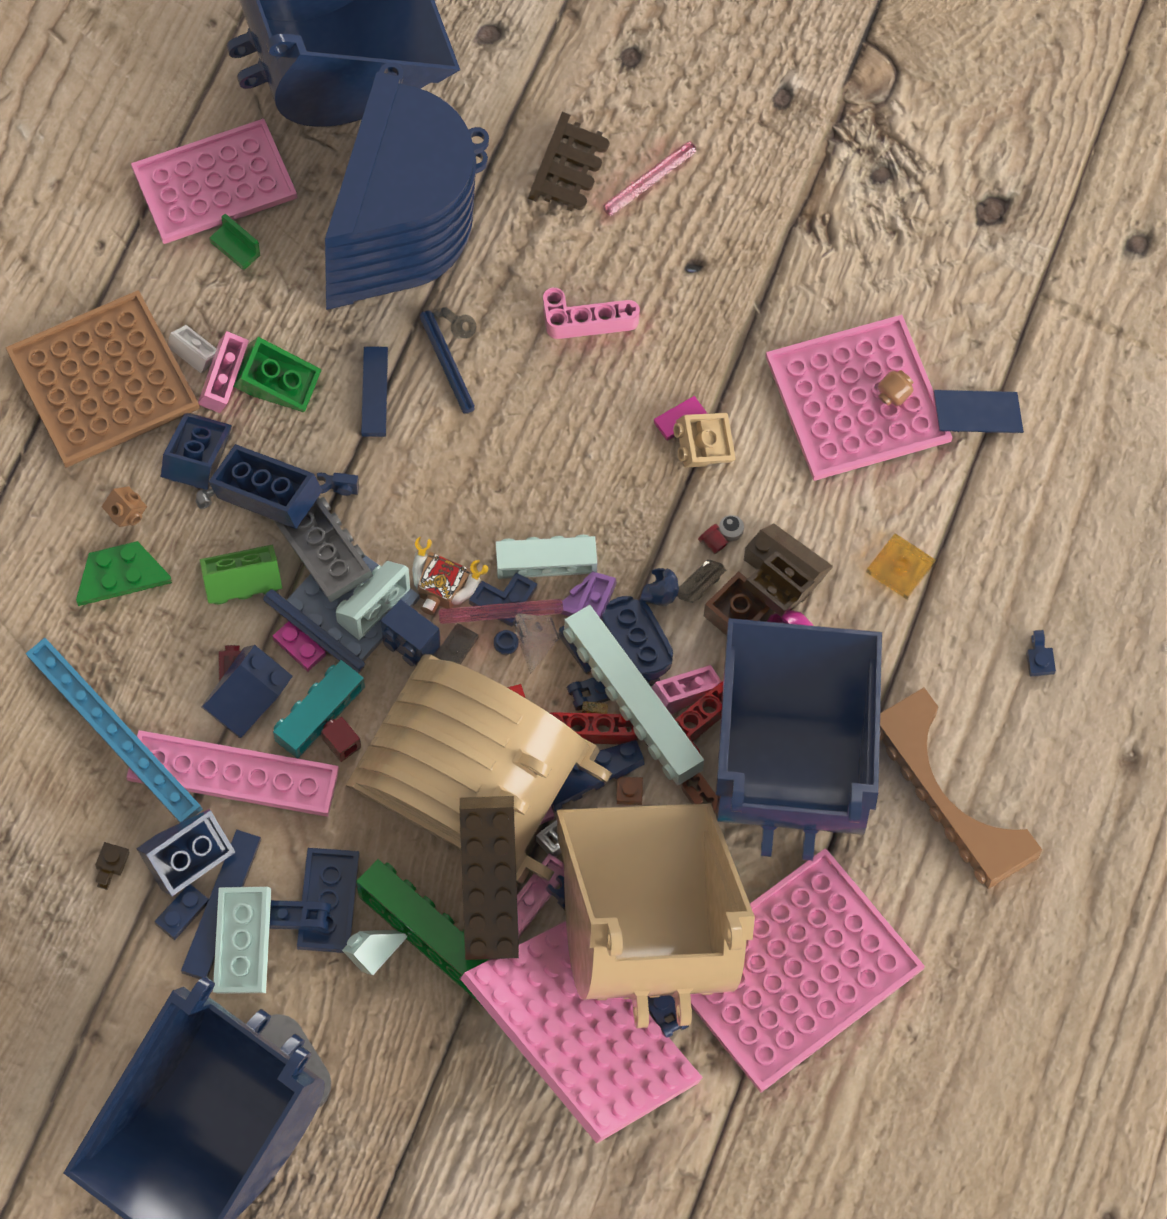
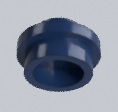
[493,630,519,655]

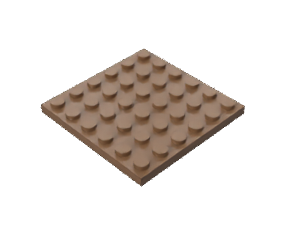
[5,290,200,468]

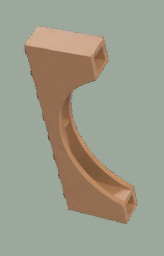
[880,687,1042,889]

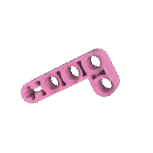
[543,288,640,339]

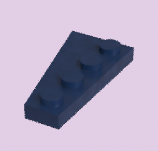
[552,740,645,812]

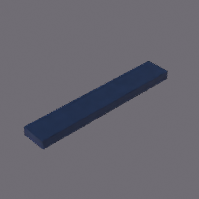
[181,829,261,979]

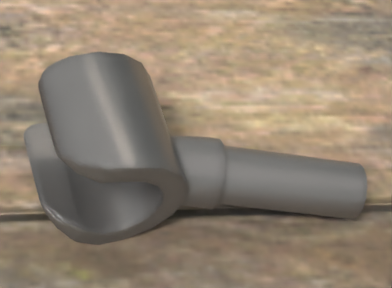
[196,489,215,509]

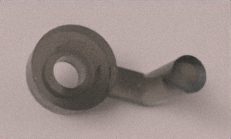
[433,307,477,339]

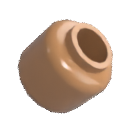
[877,370,914,406]

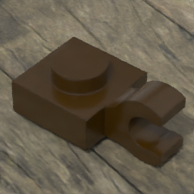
[95,842,130,890]

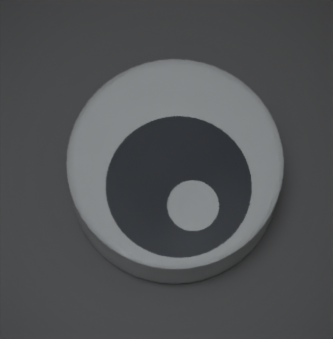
[719,515,744,541]

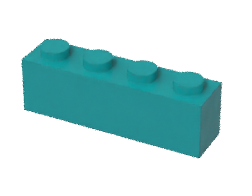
[273,660,365,759]

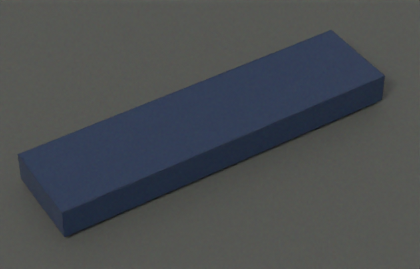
[361,347,388,437]

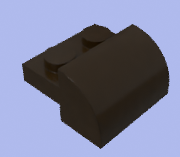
[743,551,815,617]

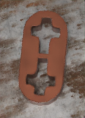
[681,773,717,813]

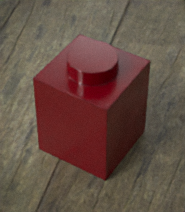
[321,716,361,762]

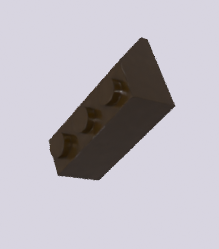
[744,523,833,603]

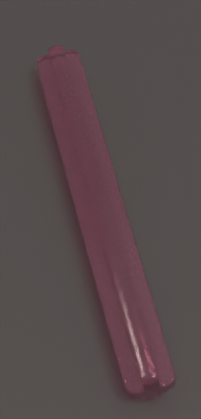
[603,141,696,216]
[439,599,563,624]

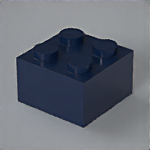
[381,599,441,667]

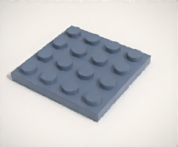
[287,554,420,661]

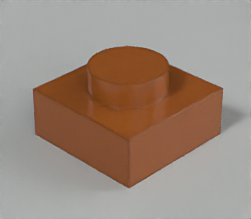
[617,777,643,805]

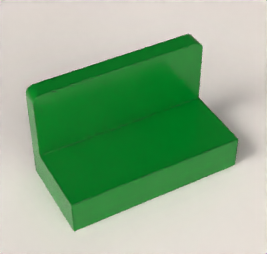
[209,214,261,271]

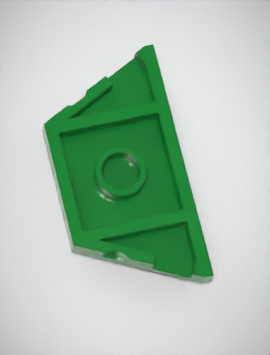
[76,541,172,606]

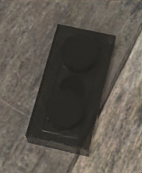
[677,559,727,603]

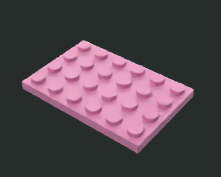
[131,119,297,244]

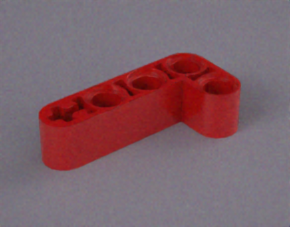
[675,681,723,753]
[550,712,639,745]

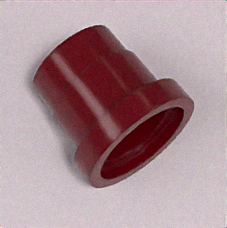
[698,523,729,554]

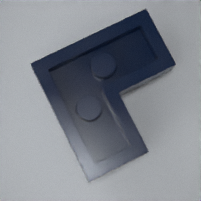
[469,573,537,627]

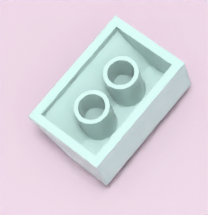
[336,561,410,640]

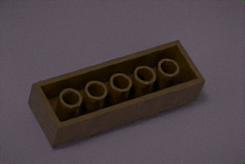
[459,796,519,960]

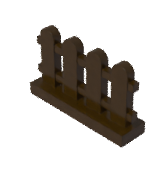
[528,111,610,211]

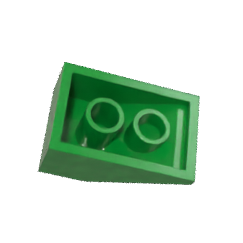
[233,337,322,412]

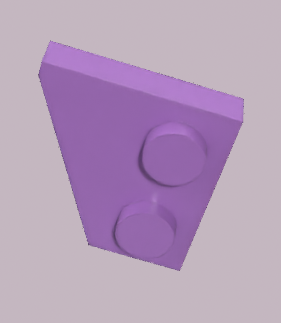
[553,571,617,619]

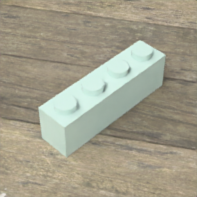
[496,534,597,579]

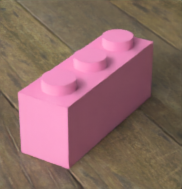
[198,331,249,413]

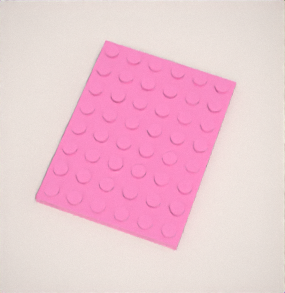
[690,848,925,1093]
[460,921,703,1143]

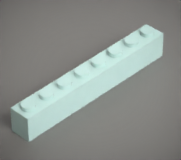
[563,605,704,786]

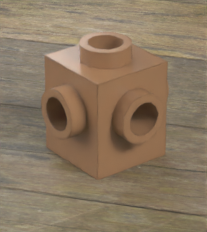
[101,486,147,527]

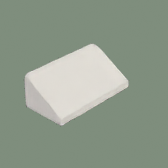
[167,325,216,373]

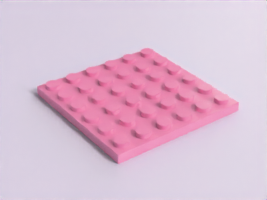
[766,315,952,481]

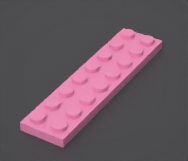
[127,730,339,817]

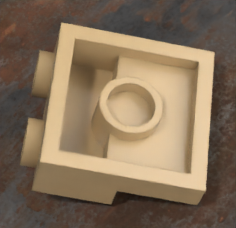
[673,413,736,468]

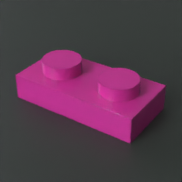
[272,621,326,672]

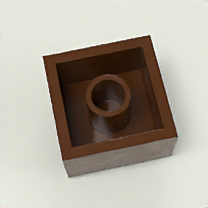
[703,571,774,636]

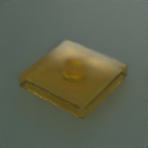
[866,533,936,599]

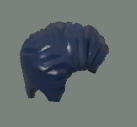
[641,568,679,606]

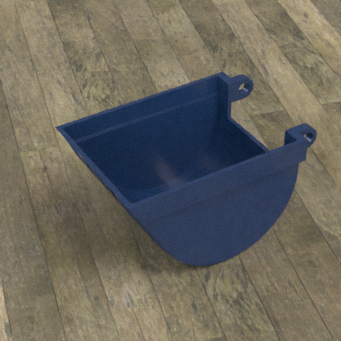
[226,0,460,127]
[325,63,489,310]
[716,618,882,861]
[63,976,325,1219]

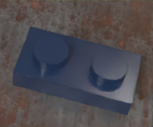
[154,884,209,940]

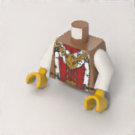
[412,537,488,615]

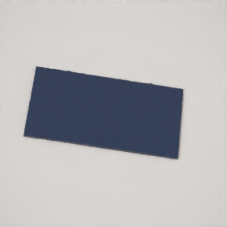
[933,390,1024,433]

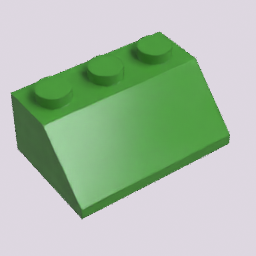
[199,544,283,604]

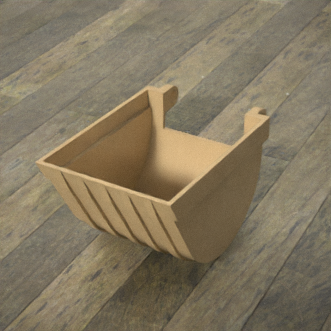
[346,654,612,885]
[557,803,755,1028]

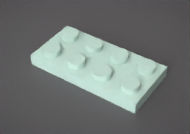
[213,887,271,994]

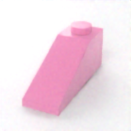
[651,665,722,714]

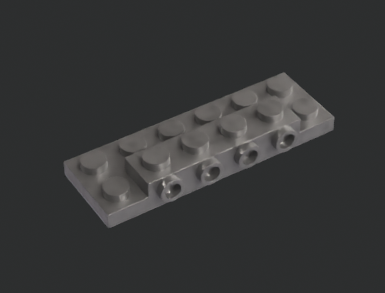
[273,497,373,602]

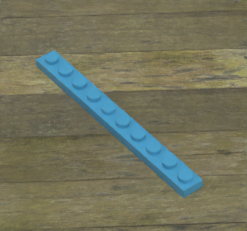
[25,638,203,823]

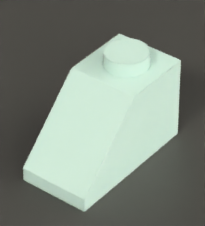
[342,930,407,975]

